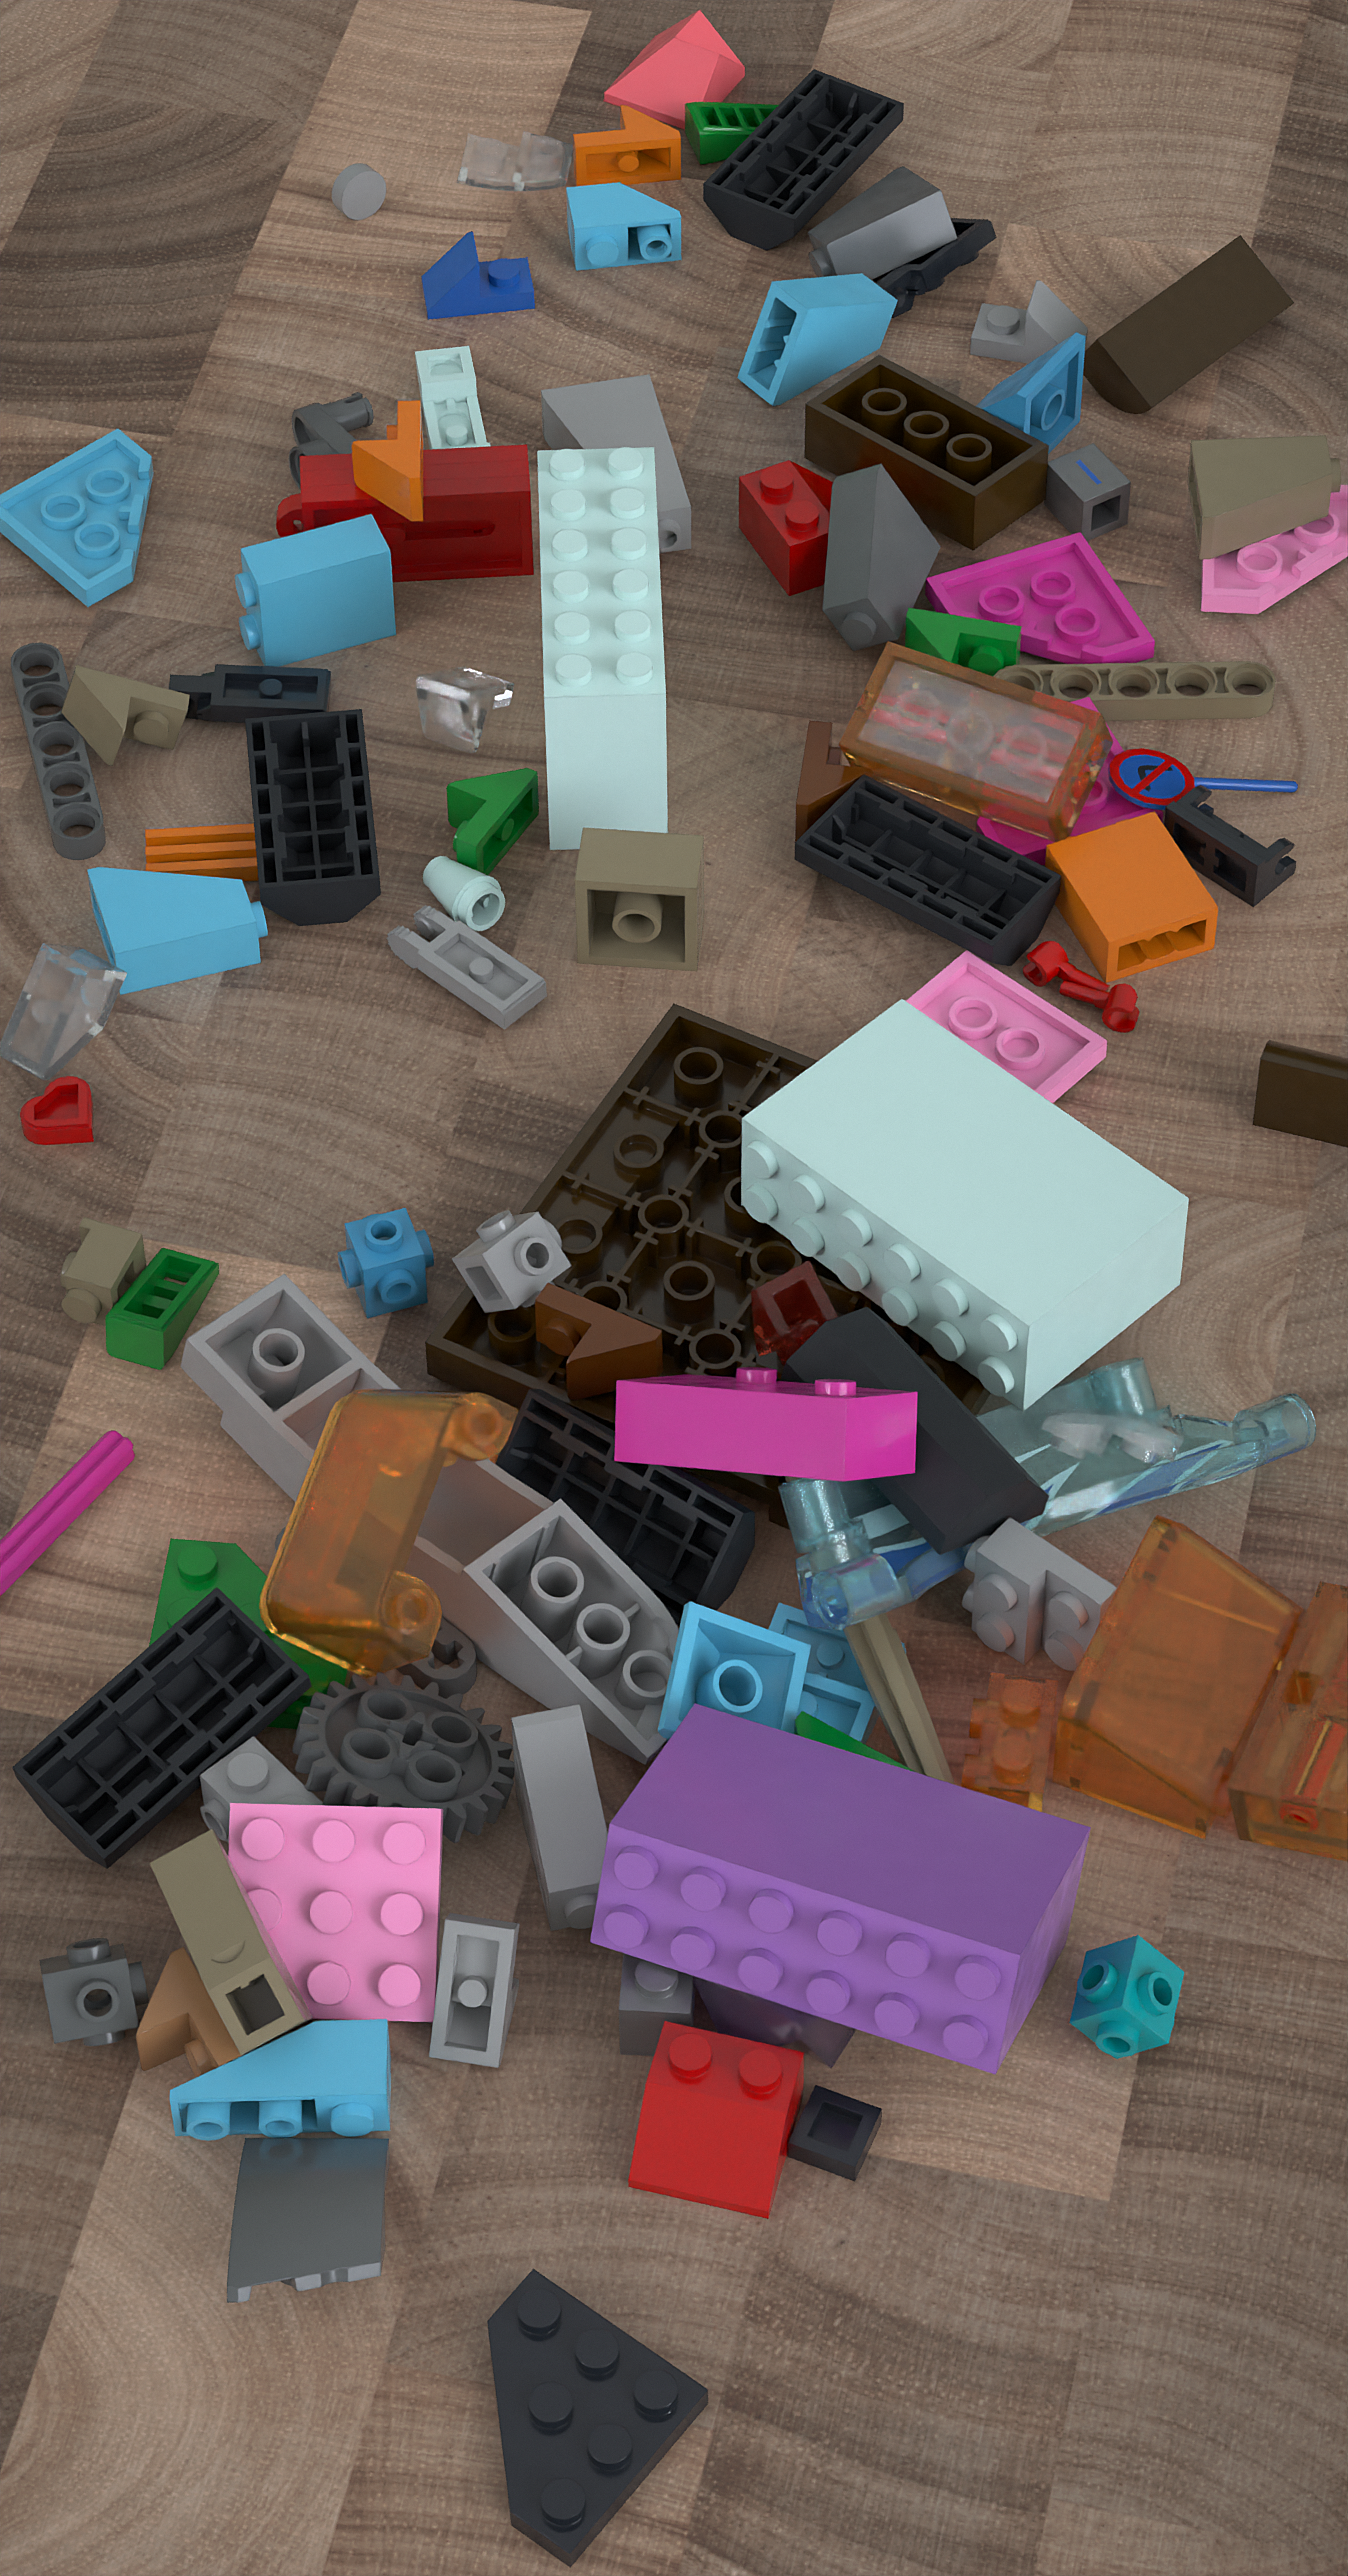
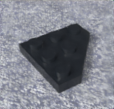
[487,2269,708,2568]

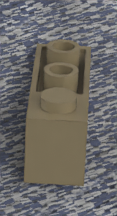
[150,1829,313,2055]

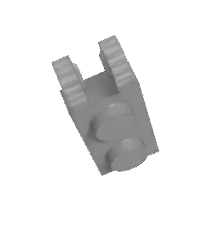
[386,905,547,1030]

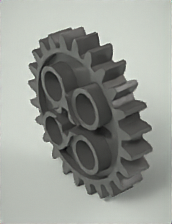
[292,1672,514,1843]

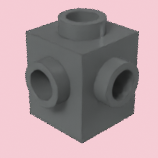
[39,1938,149,2046]

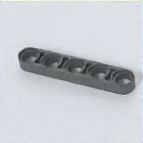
[11,642,106,860]

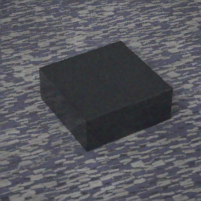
[788,2085,882,2181]

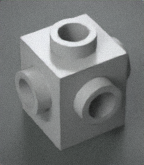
[452,1210,571,1313]

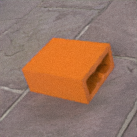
[1045,811,1218,983]

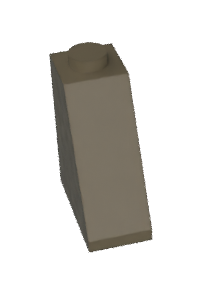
[1187,435,1341,560]

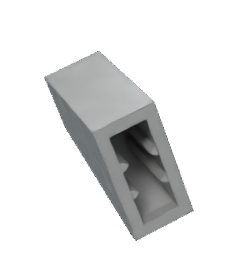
[511,1704,608,1931]

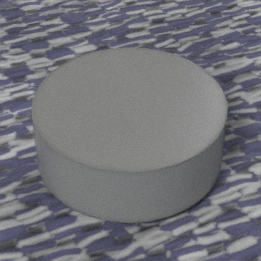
[332,163,386,220]

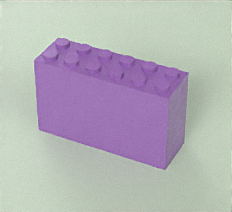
[590,1703,1091,2075]

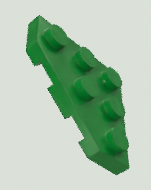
[149,1538,350,1729]

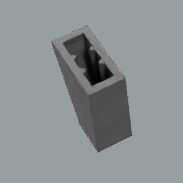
[808,166,958,280]
[822,464,941,651]

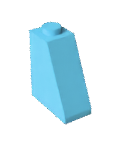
[737,273,898,406]
[87,867,268,995]

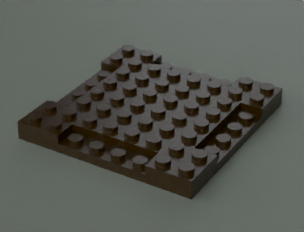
[425,1003,991,1566]

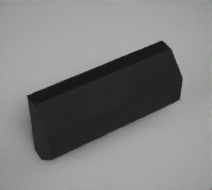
[703,69,904,251]
[245,709,381,926]
[794,774,1061,966]
[780,1307,1049,1555]
[495,1389,755,1626]
[12,1587,312,1869]

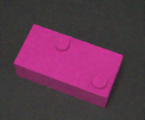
[614,1367,918,1481]

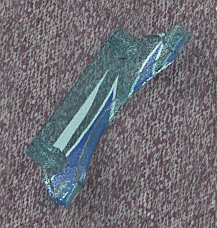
[778,1357,1316,1630]

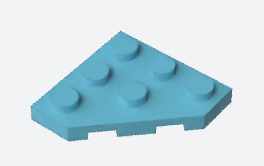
[0,429,154,607]

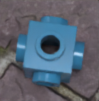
[338,1208,434,1319]

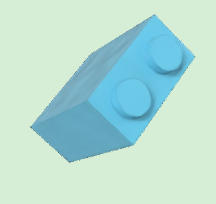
[235,514,396,667]

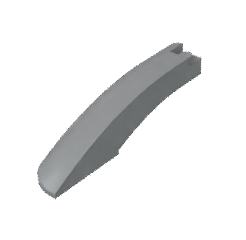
[181,1274,679,1765]

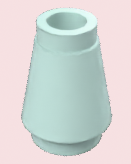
[423,856,505,931]

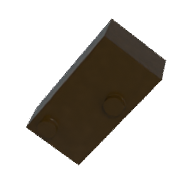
[804,355,1049,551]

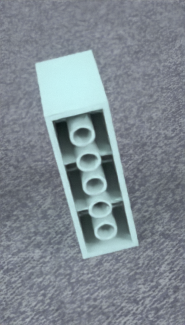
[537,447,668,850]
[741,999,1189,1411]

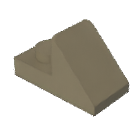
[61,665,190,766]

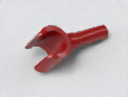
[1023,941,1110,992]
[1060,980,1140,1033]

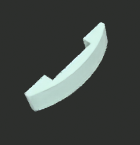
[415,346,490,449]

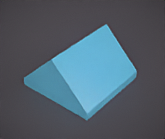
[658,1602,811,1742]

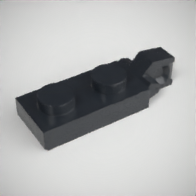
[876,218,997,318]
[169,664,331,723]

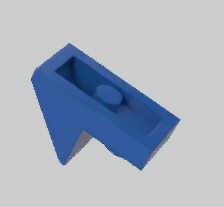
[421,231,535,320]

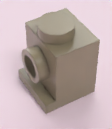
[60,1217,146,1326]

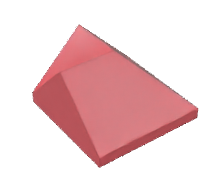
[604,10,745,130]

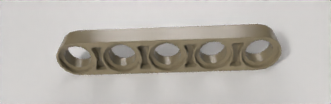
[992,661,1276,722]

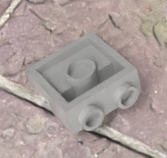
[962,1517,1118,1684]

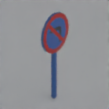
[1108,748,1298,810]

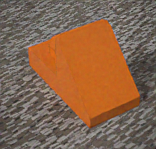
[573,105,681,186]
[351,400,423,521]

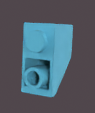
[566,182,682,271]

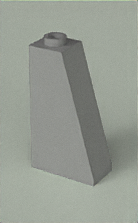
[541,374,691,553]

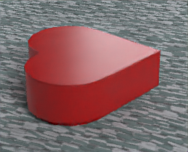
[20,1076,94,1145]

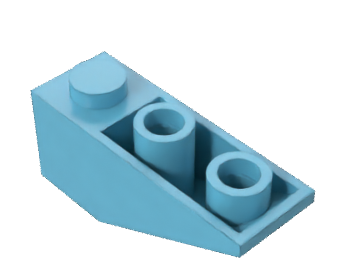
[169,2019,391,2141]

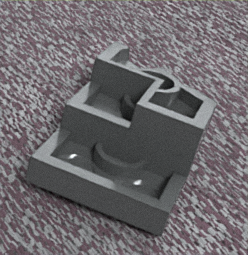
[227,2138,389,2303]

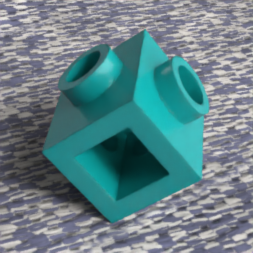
[1069,1935,1184,2059]

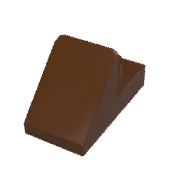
[795,720,873,842]
[535,1283,663,1400]

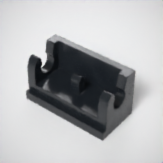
[1164,785,1296,907]

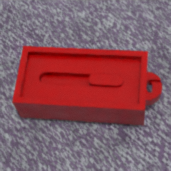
[276,444,534,582]

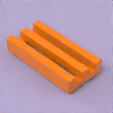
[145,823,259,881]

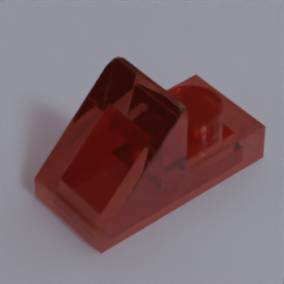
[751,1261,838,1367]

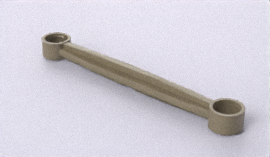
[785,1476,955,1785]

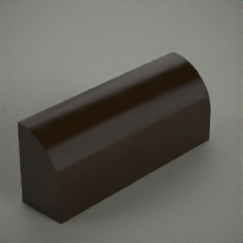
[1083,235,1294,414]
[1253,1040,1348,1148]

